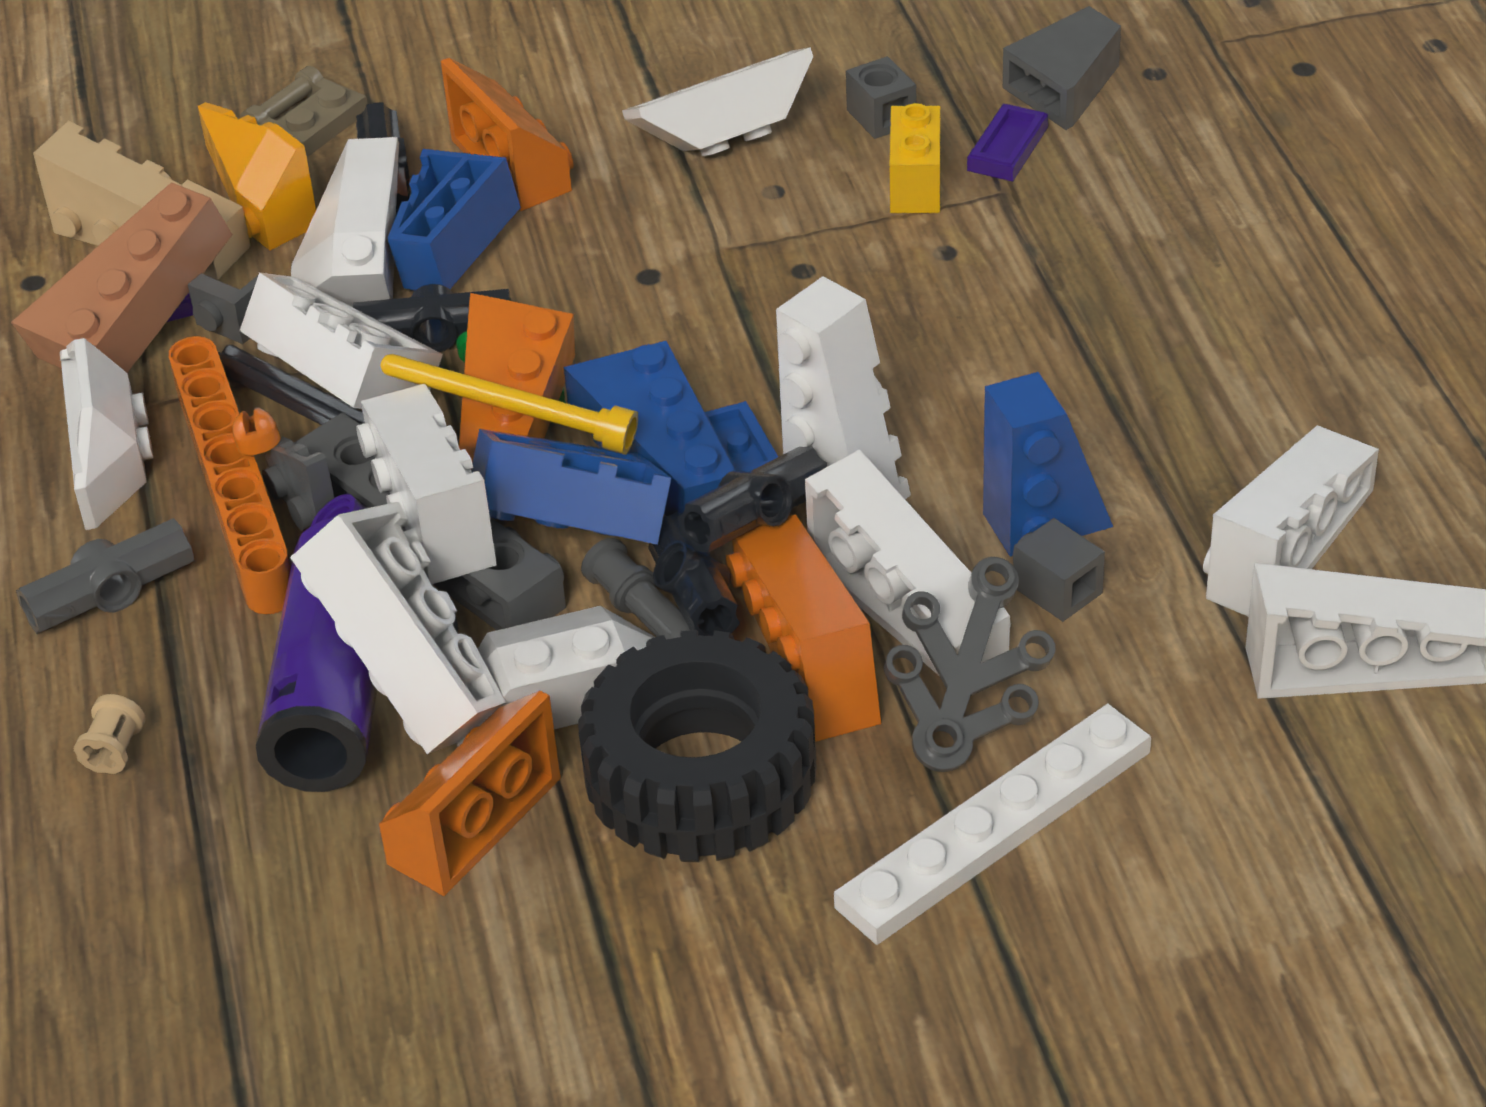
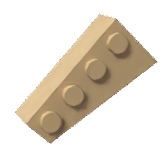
[33,120,251,280]

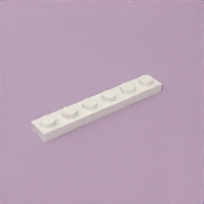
[834,703,1151,945]

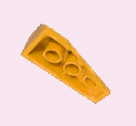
[198,102,316,251]

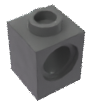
[846,56,916,139]

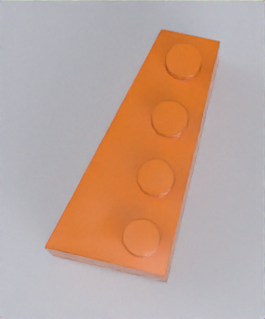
[726,514,881,742]

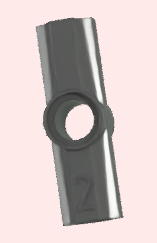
[16,518,195,634]

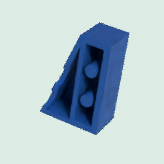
[983,372,1113,557]
[471,429,671,545]

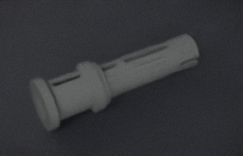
[581,538,690,640]

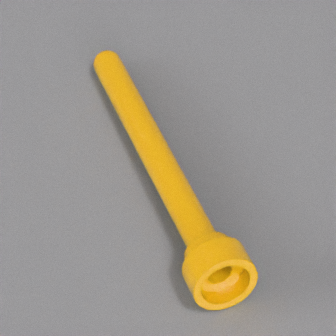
[380,354,638,455]

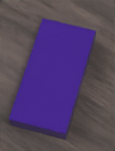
[967,104,1048,182]

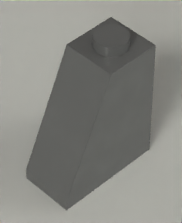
[1002,6,1121,130]

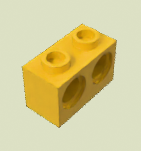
[889,103,940,213]

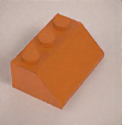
[441,58,573,212]
[379,690,561,896]

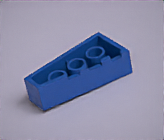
[564,341,735,516]

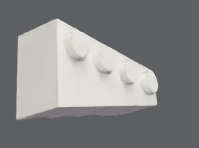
[240,272,443,409]
[776,276,911,499]
[356,383,497,584]
[1203,425,1379,617]
[805,449,1011,675]
[290,502,506,754]
[1245,563,1486,699]

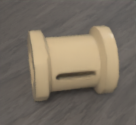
[73,694,145,774]

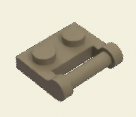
[240,66,367,157]

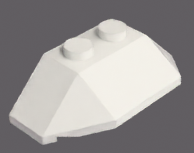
[622,47,813,156]
[60,338,153,530]
[457,606,655,747]

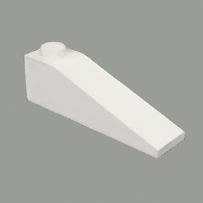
[291,137,399,307]

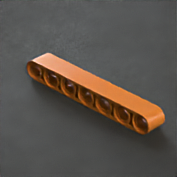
[169,336,291,615]

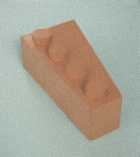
[11,182,233,373]

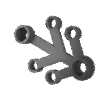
[884,557,1055,772]

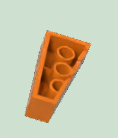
[459,293,575,463]

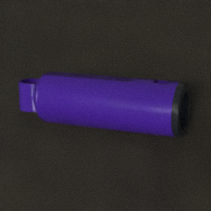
[256,494,377,792]

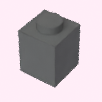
[1013,518,1105,622]

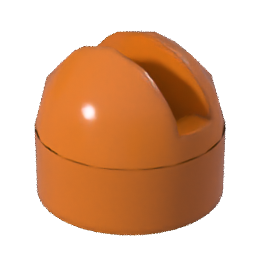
[232,408,281,455]

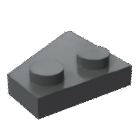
[262,436,334,530]

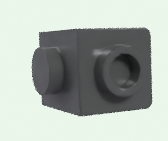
[188,273,258,344]

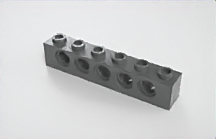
[294,412,566,630]

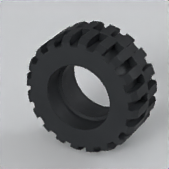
[578,630,816,862]

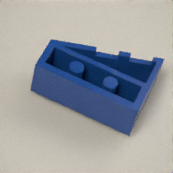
[387,149,521,290]

